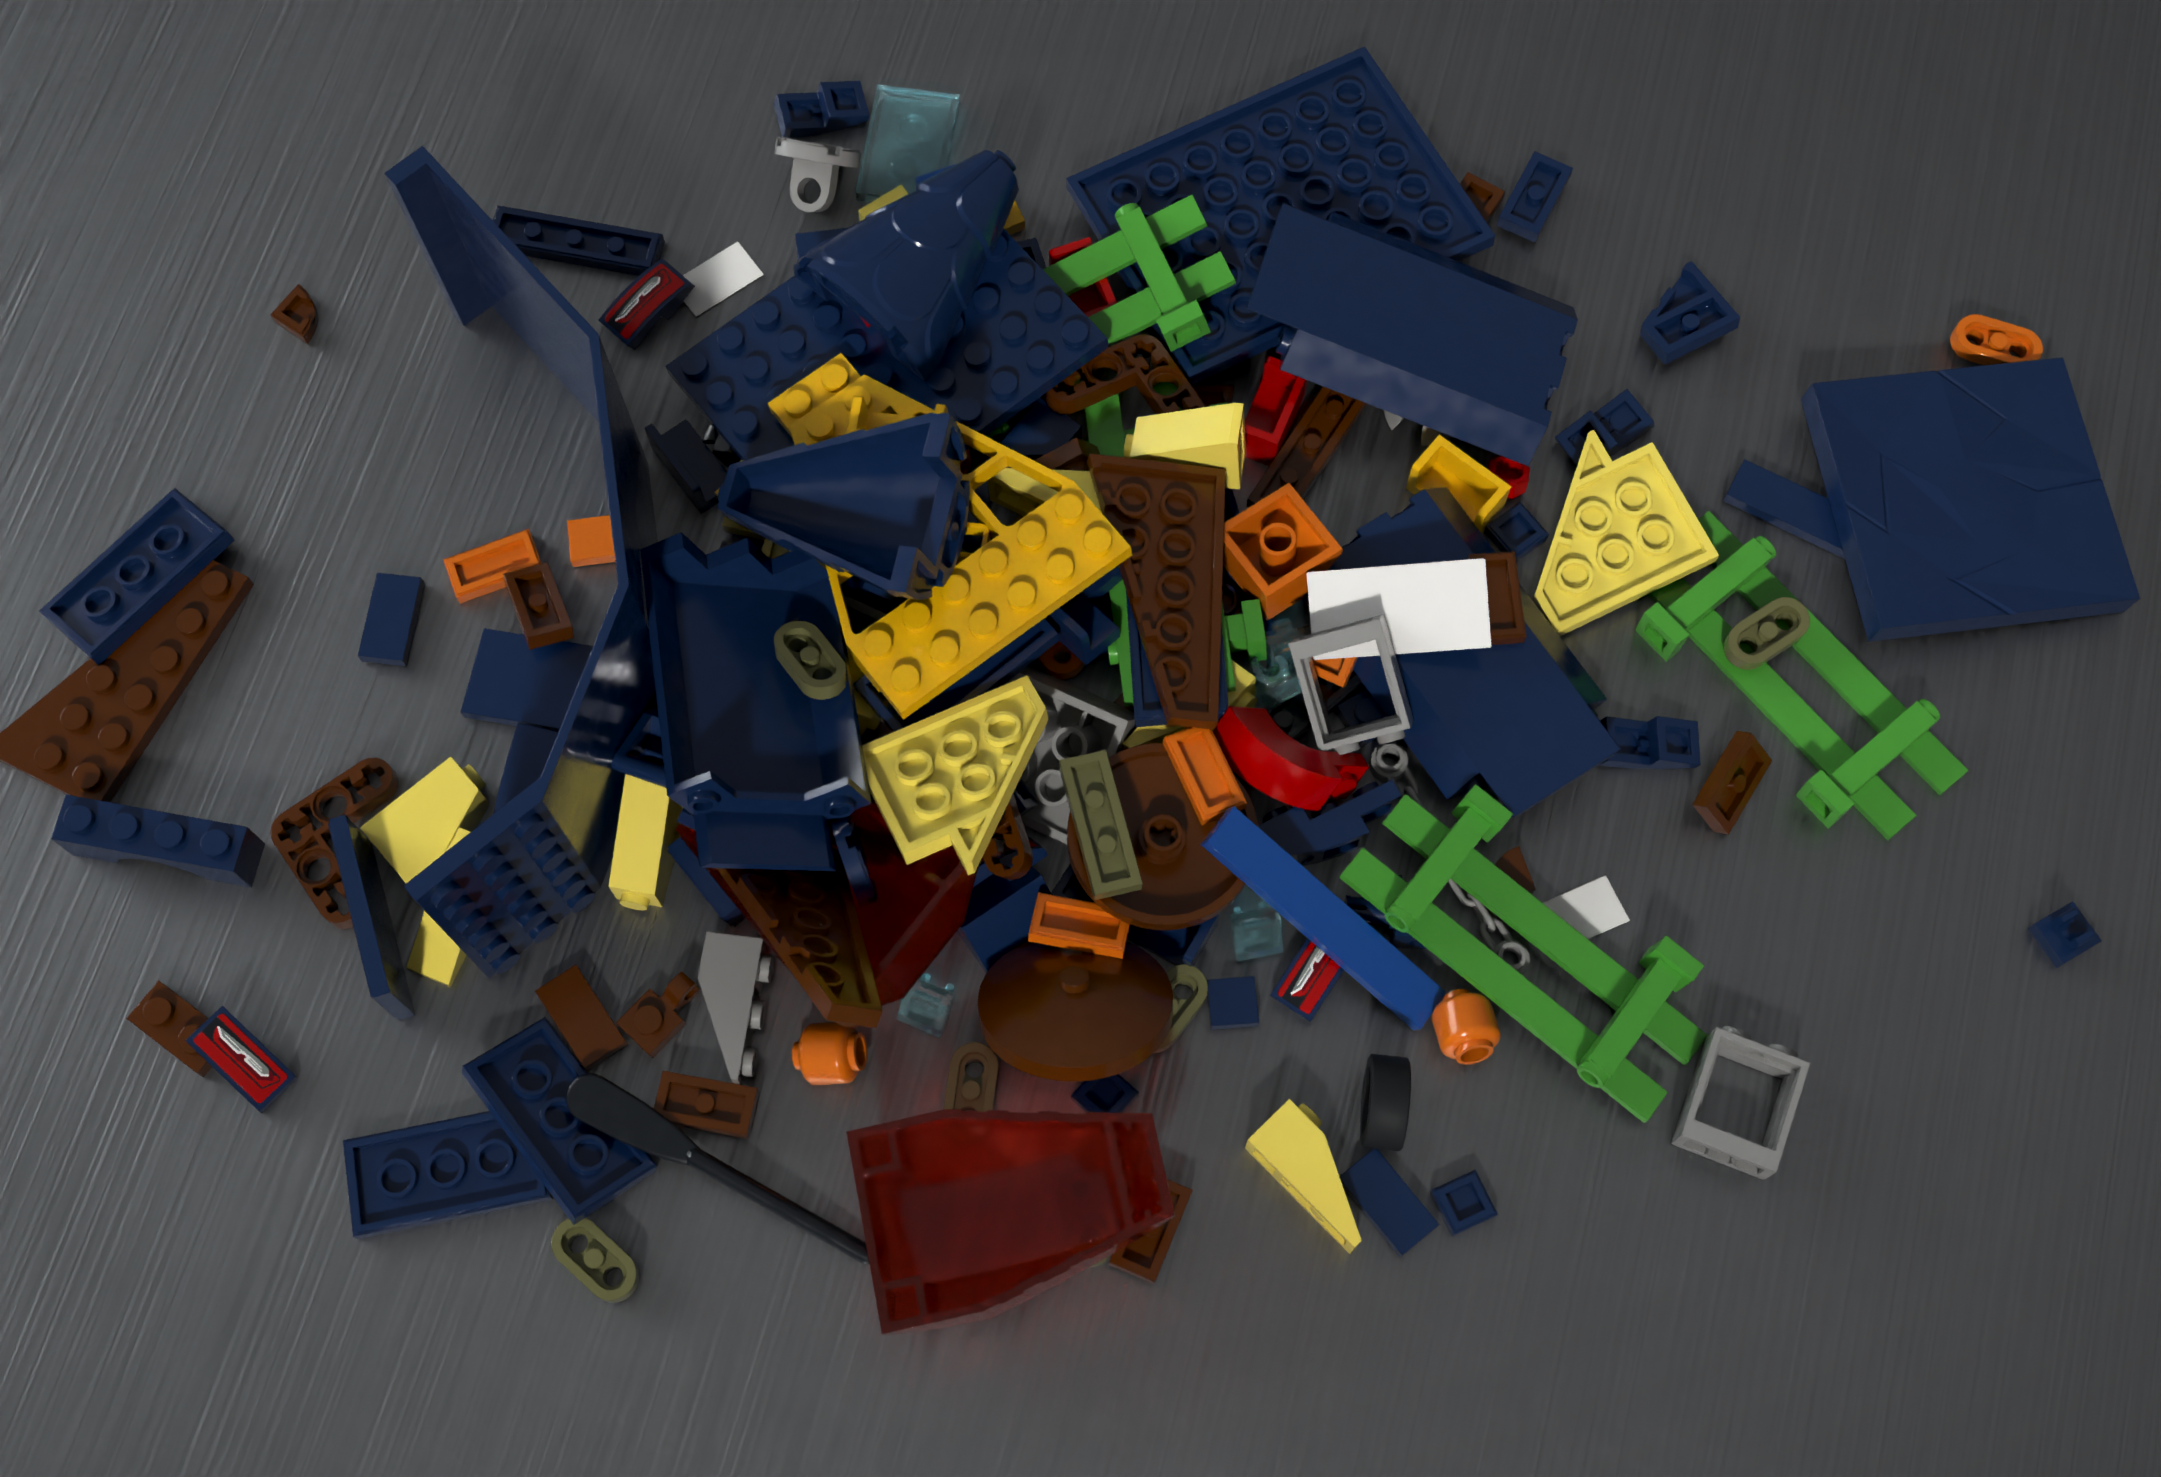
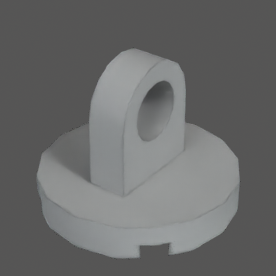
[774,137,861,212]

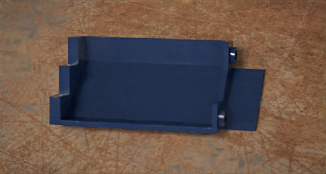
[1247,203,1578,466]
[1302,487,1621,817]
[640,532,871,871]

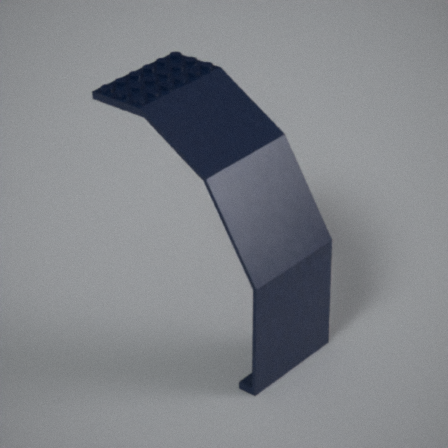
[385,146,658,978]

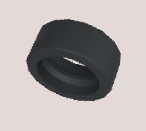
[1360,1054,1411,1151]

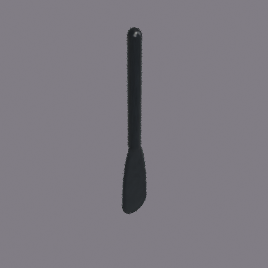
[566,1073,876,1264]

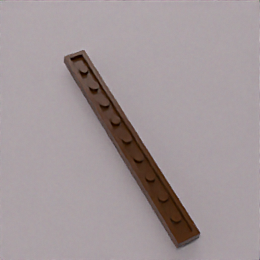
[1247,172,1505,508]

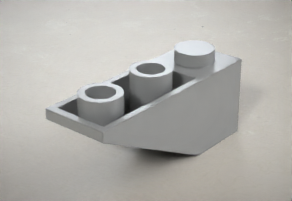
[698,931,774,1085]

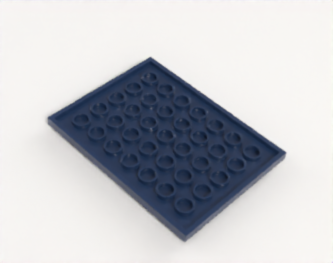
[1066,46,1495,385]
[666,169,1109,461]

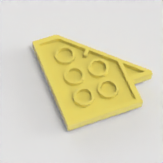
[1533,430,1719,636]
[862,675,1049,876]

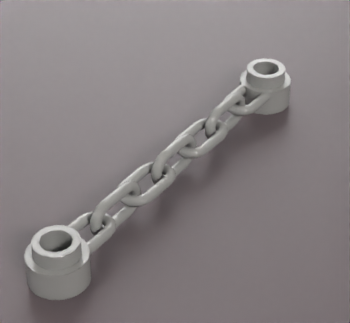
[1369,742,1530,975]

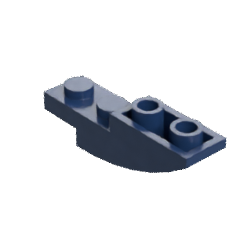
[1258,779,1402,866]

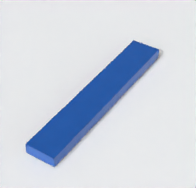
[1201,806,1446,1031]

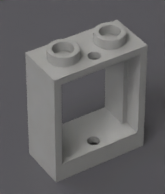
[1288,614,1414,755]
[1671,1026,1810,1180]

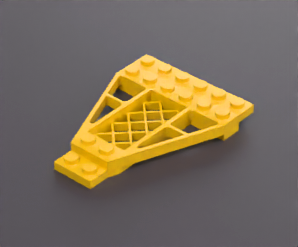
[767,353,1132,720]

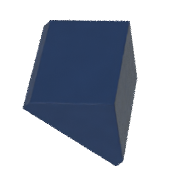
[938,866,1052,973]

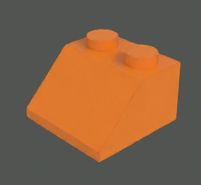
[1223,483,1343,621]

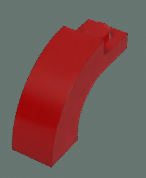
[1213,706,1369,811]

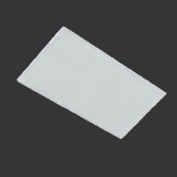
[1306,558,1491,660]

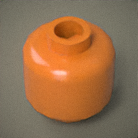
[1431,989,1501,1065]
[792,1022,867,1085]

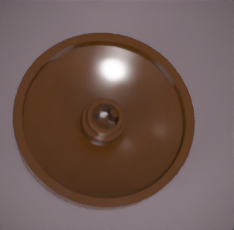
[1067,743,1258,930]
[978,941,1173,1082]

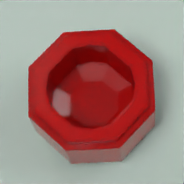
[1487,456,1530,499]

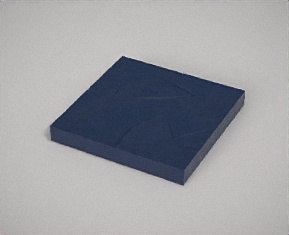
[1801,357,2140,642]

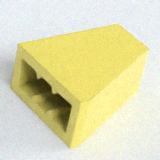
[1124,403,1246,490]
[360,756,489,883]
[609,774,683,911]

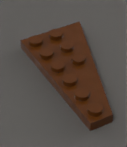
[1087,453,1226,730]
[0,560,254,802]
[717,848,882,1028]

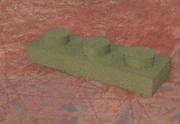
[1059,750,1143,900]

